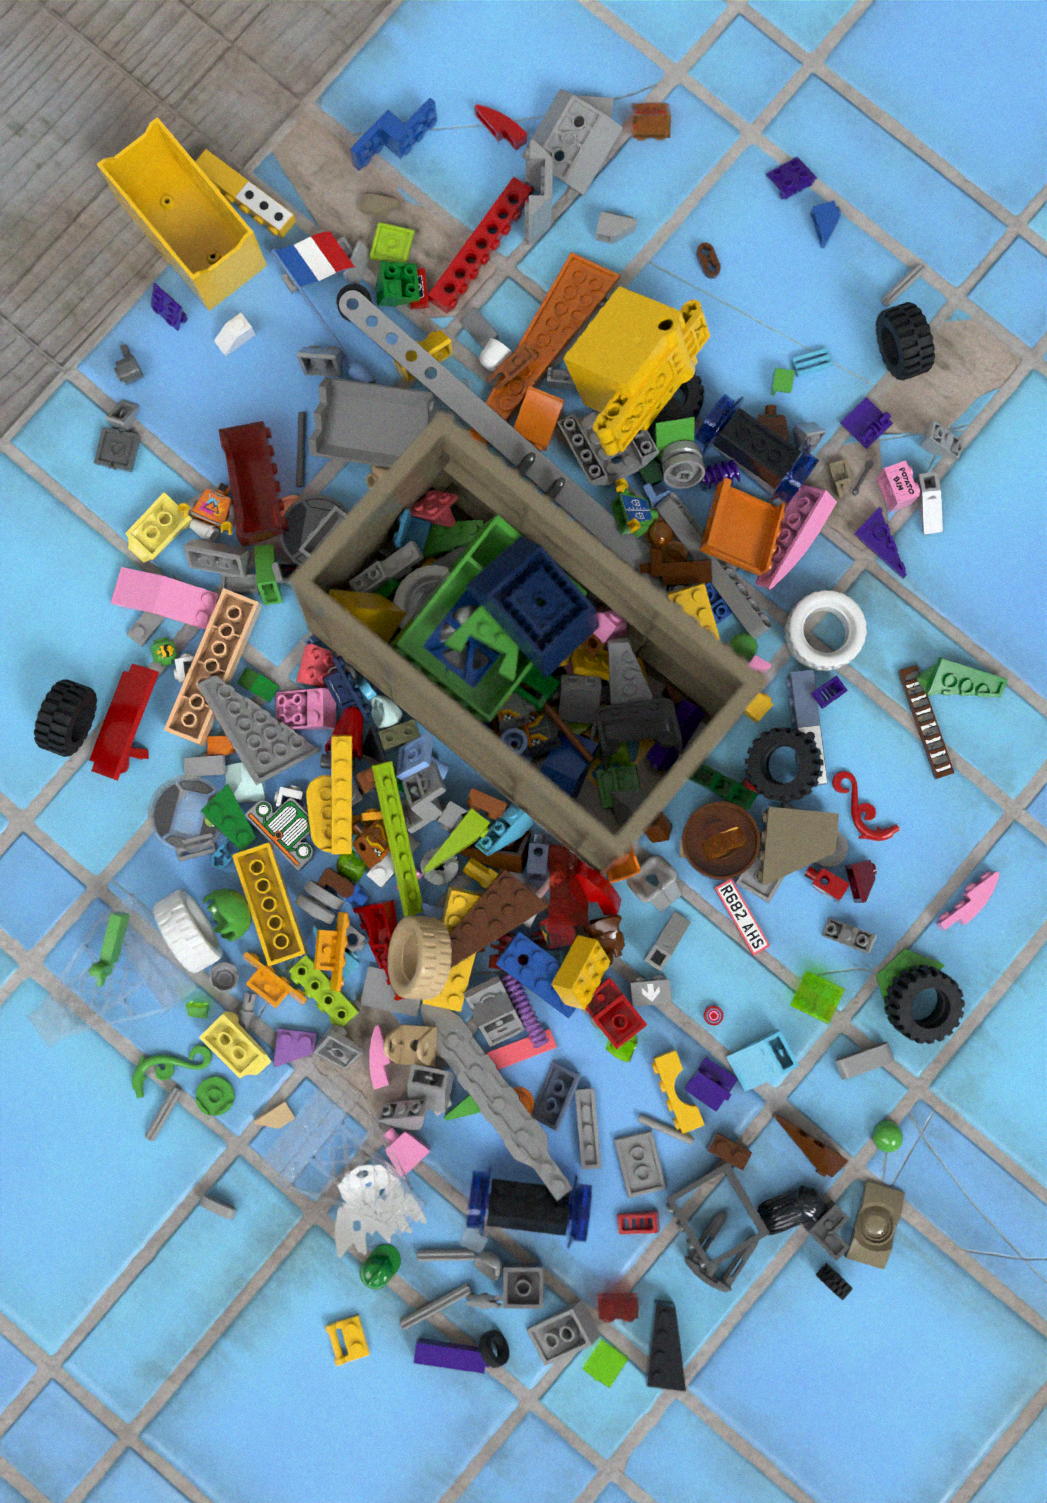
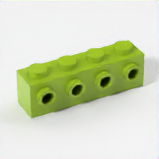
[289,954,360,1027]

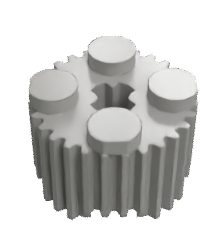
[420,847,460,886]

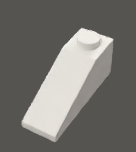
[367,834,421,888]

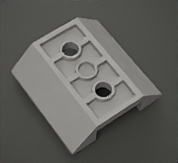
[521,89,623,196]
[525,140,553,245]
[557,411,659,485]

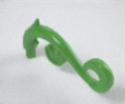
[132,1045,212,1099]

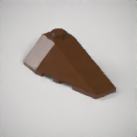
[772,1112,848,1177]

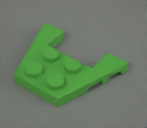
[443,605,519,682]

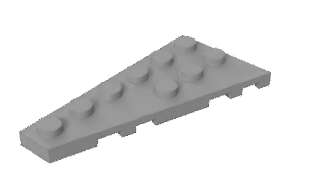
[608,638,654,705]

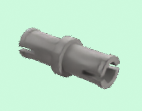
[239,991,257,1033]
[466,1293,503,1309]

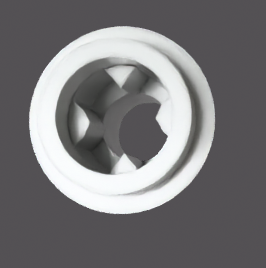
[190,518,219,542]

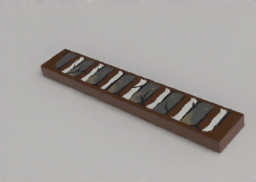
[898,665,955,779]

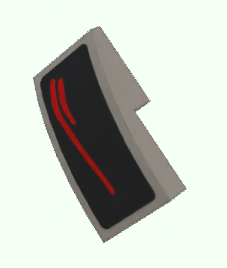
[271,562,296,585]

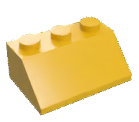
[393,330,453,384]

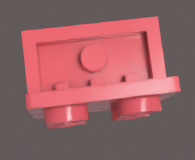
[410,490,459,527]
[296,643,334,689]

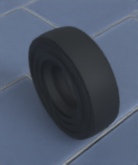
[479,1330,510,1368]

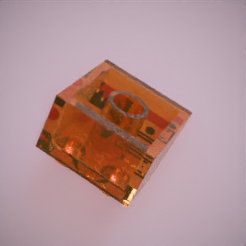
[631,103,671,141]

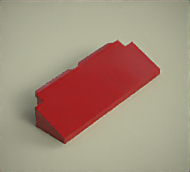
[89,663,159,781]

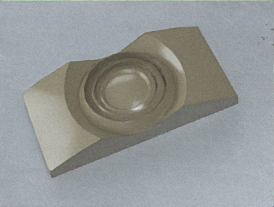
[845,1180,905,1269]

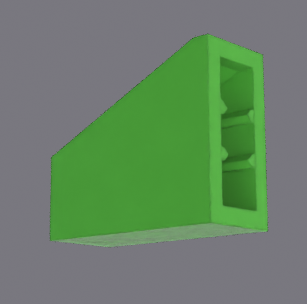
[254,544,283,605]

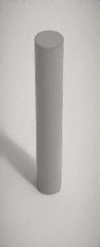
[637,1114,694,1145]

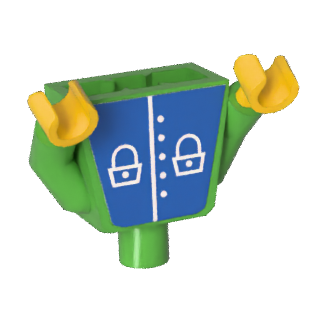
[611,478,658,537]

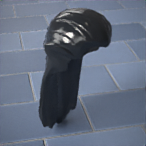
[757,1185,825,1235]

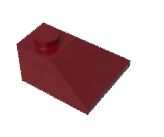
[845,860,877,903]

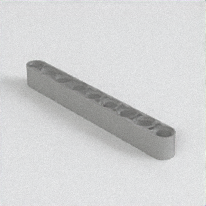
[656,492,772,639]

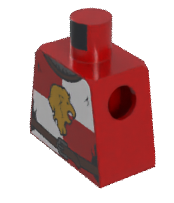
[804,866,850,904]

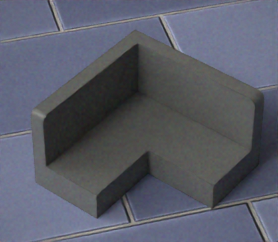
[804,1200,850,1261]

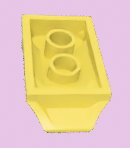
[125,492,193,563]
[199,1011,271,1079]

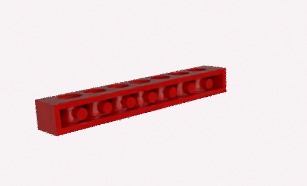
[428,176,532,314]

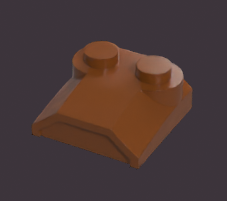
[466,788,508,820]

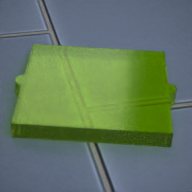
[582,1339,629,1389]

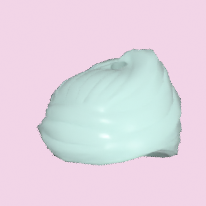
[370,695,403,728]

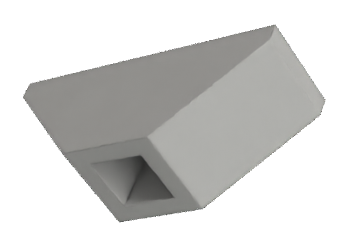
[920,420,963,459]
[821,918,877,954]
[378,1098,430,1131]

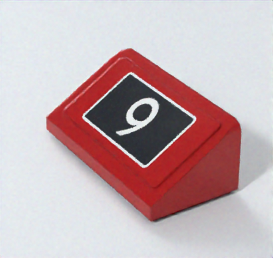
[410,268,429,310]

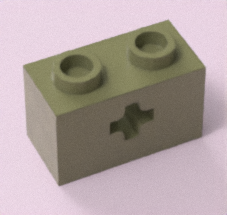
[378,719,421,752]

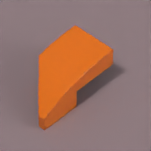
[207,736,236,756]

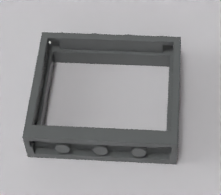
[666,1162,770,1271]

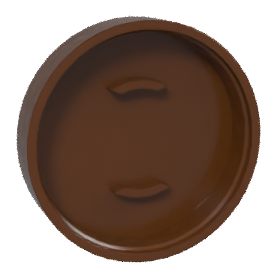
[682,802,760,880]

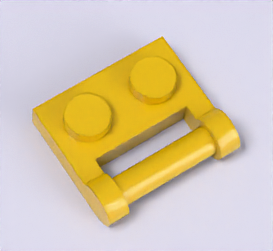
[324,1314,370,1366]

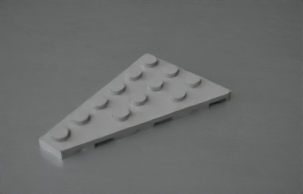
[197,675,320,786]

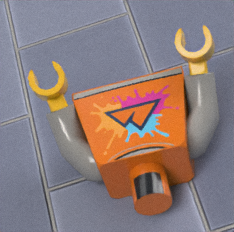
[177,483,238,535]

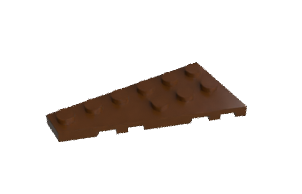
[449,868,549,969]

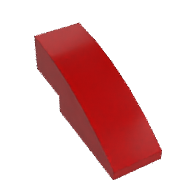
[474,104,527,151]
[575,861,621,915]

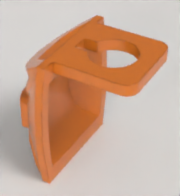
[606,845,641,883]

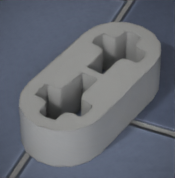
[199,1194,237,1220]

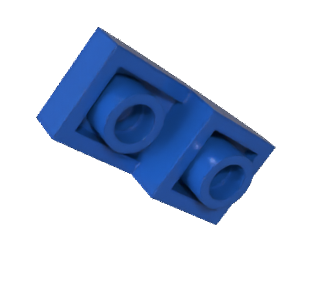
[704,583,733,624]

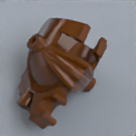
[583,914,625,966]

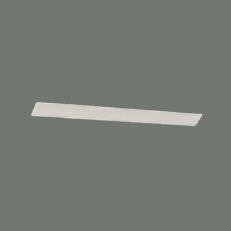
[476,771,593,869]

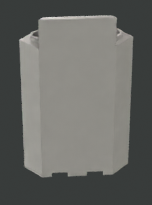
[308,377,455,468]

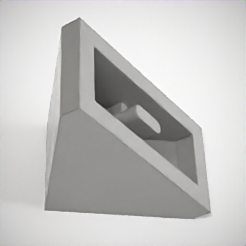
[106,400,139,433]

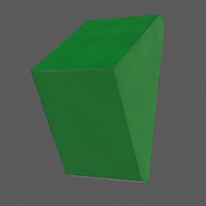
[237,667,279,703]

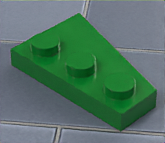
[200,784,256,852]

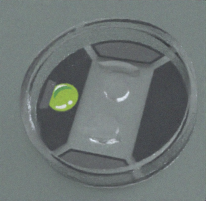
[148,775,222,853]

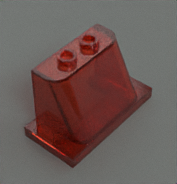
[549,845,588,926]

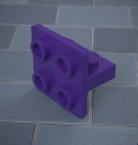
[684,1058,737,1111]

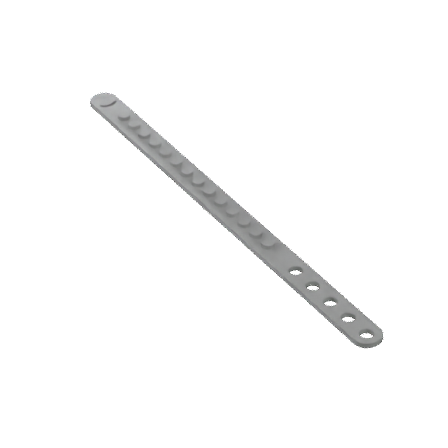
[339,290,690,593]

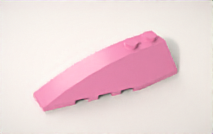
[755,483,837,590]

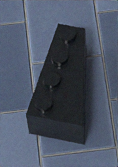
[645,1299,686,1392]

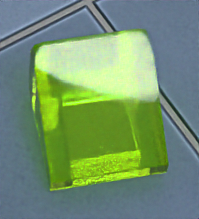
[186,1002,209,1019]

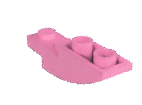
[936,871,1000,930]

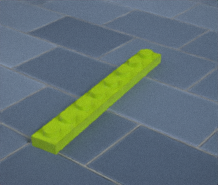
[372,761,424,917]

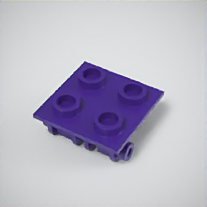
[766,157,817,200]
[151,283,188,331]
[840,397,893,449]

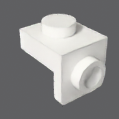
[174,654,195,684]
[274,785,305,807]

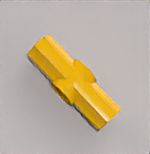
[463,858,498,889]

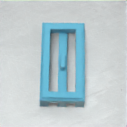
[791,347,834,377]

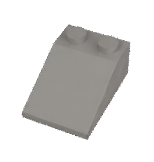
[297,345,343,377]
[526,1299,601,1366]

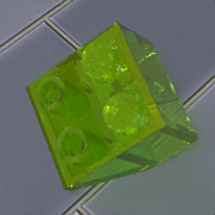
[790,971,845,1025]

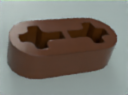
[696,242,721,279]

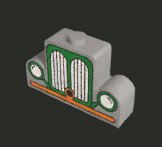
[245,798,315,871]

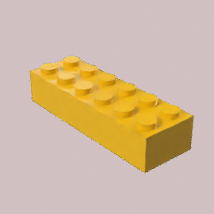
[232,842,308,966]
[421,886,482,1012]

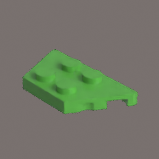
[875,949,944,1006]

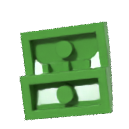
[596,764,641,809]

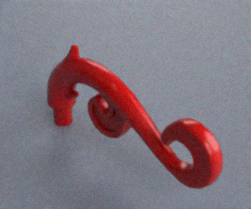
[832,771,900,841]

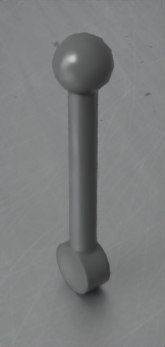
[852,461,873,496]

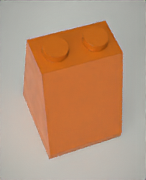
[514,386,565,452]

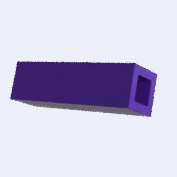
[646,699,705,773]
[413,1338,489,1374]

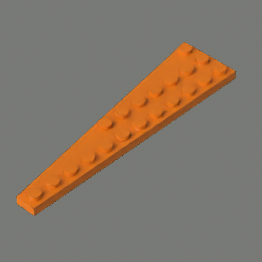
[469,252,621,445]

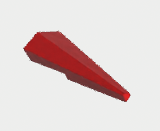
[353,900,404,1001]

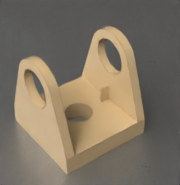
[384,1024,437,1067]

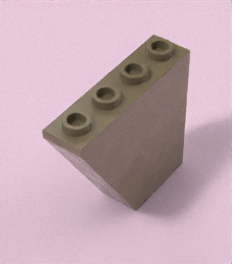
[757,807,839,885]

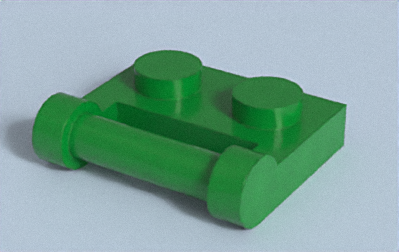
[512,664,560,712]

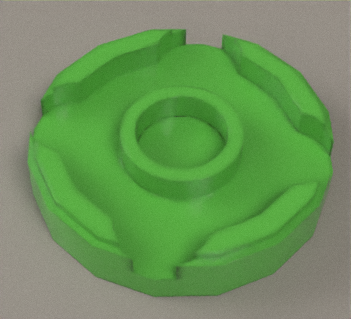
[195,1076,235,1116]

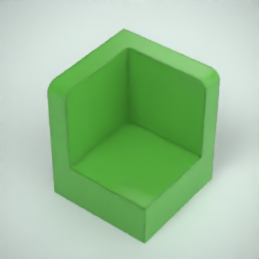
[770,368,794,396]

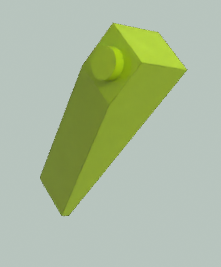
[423,808,490,875]

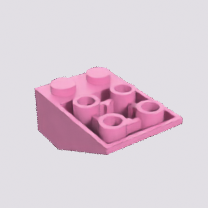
[276,688,336,730]

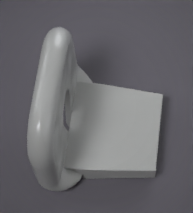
[627,855,681,912]

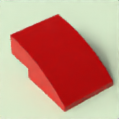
[585,976,647,1049]

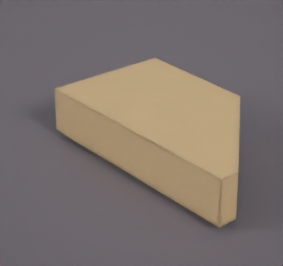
[254,1101,296,1129]

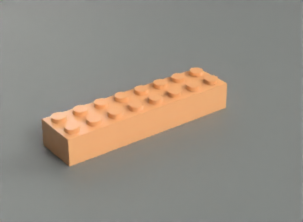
[164,588,262,746]

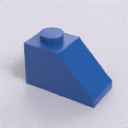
[810,200,841,248]

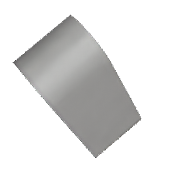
[835,1042,895,1079]

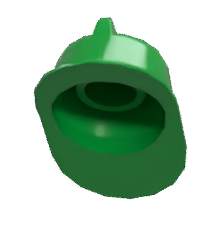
[360,1244,401,1290]

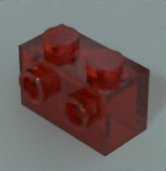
[597,1293,639,1323]

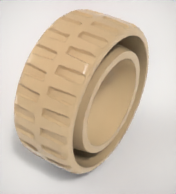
[388,916,452,999]

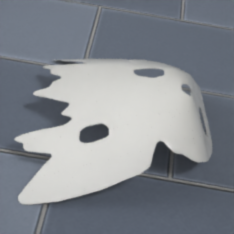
[335,1165,426,1258]

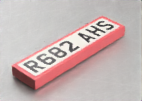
[714,879,770,956]

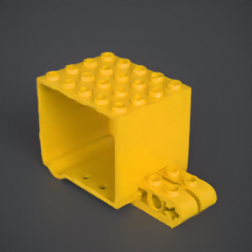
[563,286,710,456]

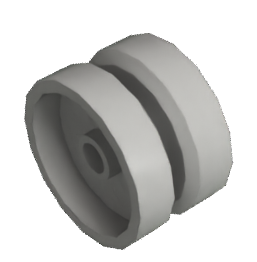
[660,440,705,489]
[294,879,345,925]

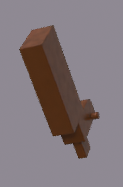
[639,547,713,585]

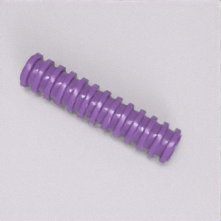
[501,974,549,1048]

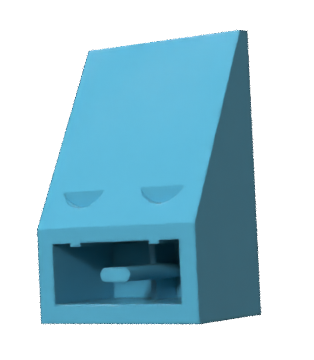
[726,1029,799,1092]

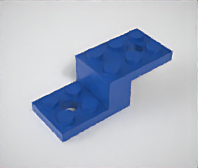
[350,98,437,171]
[495,932,576,1019]

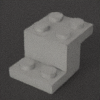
[401,761,446,834]
[463,976,525,1047]

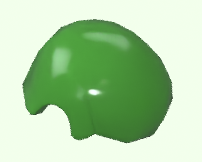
[729,633,758,661]
[873,1120,903,1153]

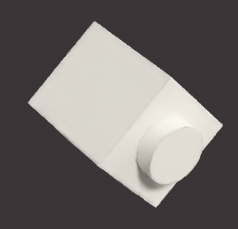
[214,313,255,357]

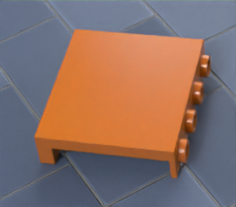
[699,477,785,576]

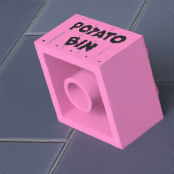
[876,461,920,513]

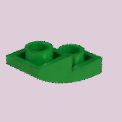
[372,578,402,599]

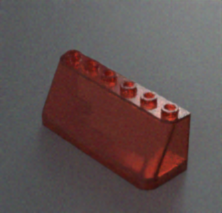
[218,421,288,547]

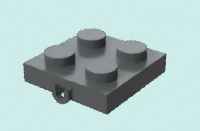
[94,427,141,473]

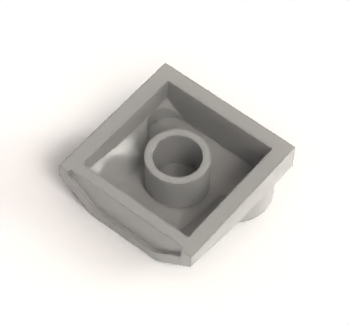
[313,1025,364,1071]

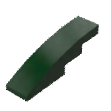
[687,763,758,811]

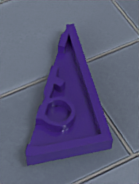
[854,507,907,579]

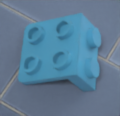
[393,508,432,556]

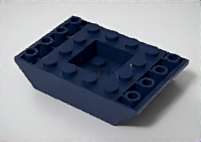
[465,536,599,678]

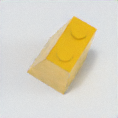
[327,589,407,645]

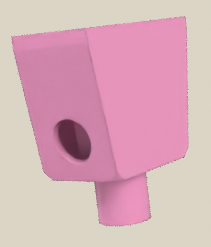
[384,1127,431,1178]

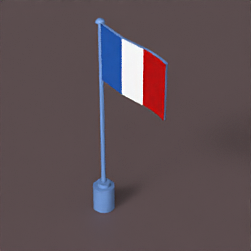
[270,231,376,384]

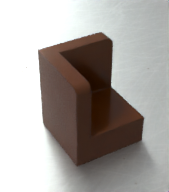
[643,811,672,843]

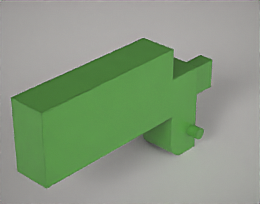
[88,911,130,987]

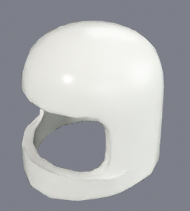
[479,338,513,372]

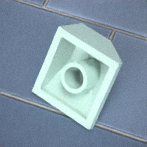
[225,763,266,803]

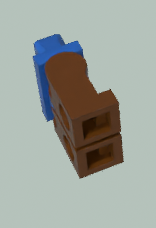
[317,868,370,906]

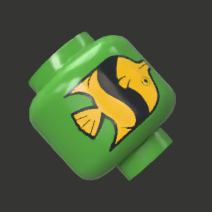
[150,637,178,667]

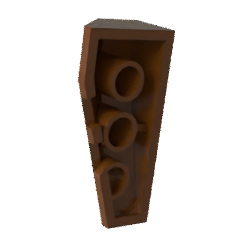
[459,830,531,873]

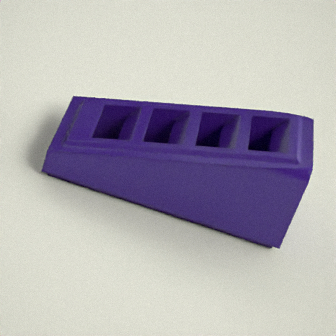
[811,675,848,709]

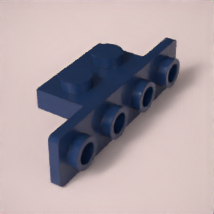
[323,651,372,723]

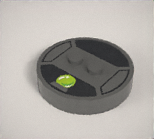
[279,495,349,567]

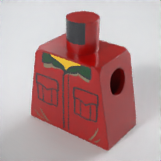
[531,908,577,949]

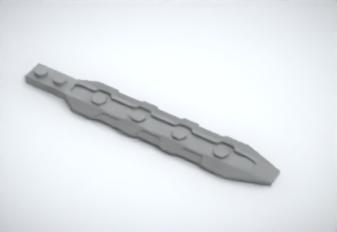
[419,1004,573,1201]

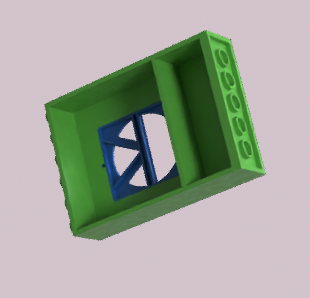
[388,515,588,724]

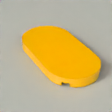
[306,775,331,852]

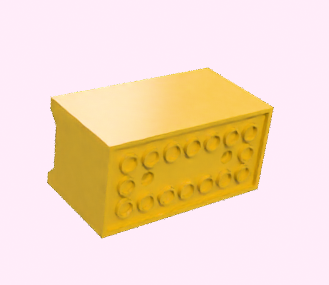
[97,117,267,311]

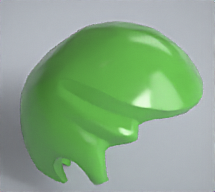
[203,888,251,942]

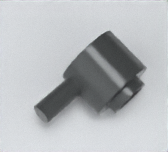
[114,344,144,385]

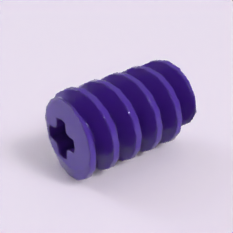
[699,459,741,491]

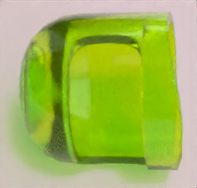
[598,742,631,768]
[336,850,367,883]
[604,1035,638,1062]

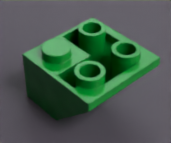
[376,261,420,307]

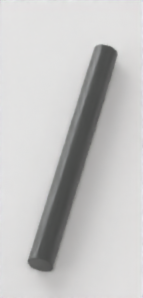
[296,412,306,487]

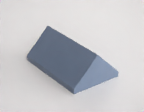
[531,1062,581,1132]

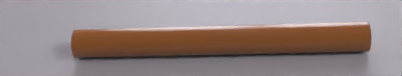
[543,702,594,763]

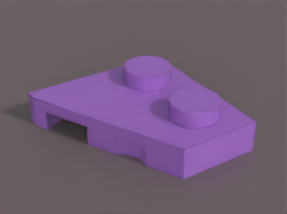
[273,1028,318,1067]

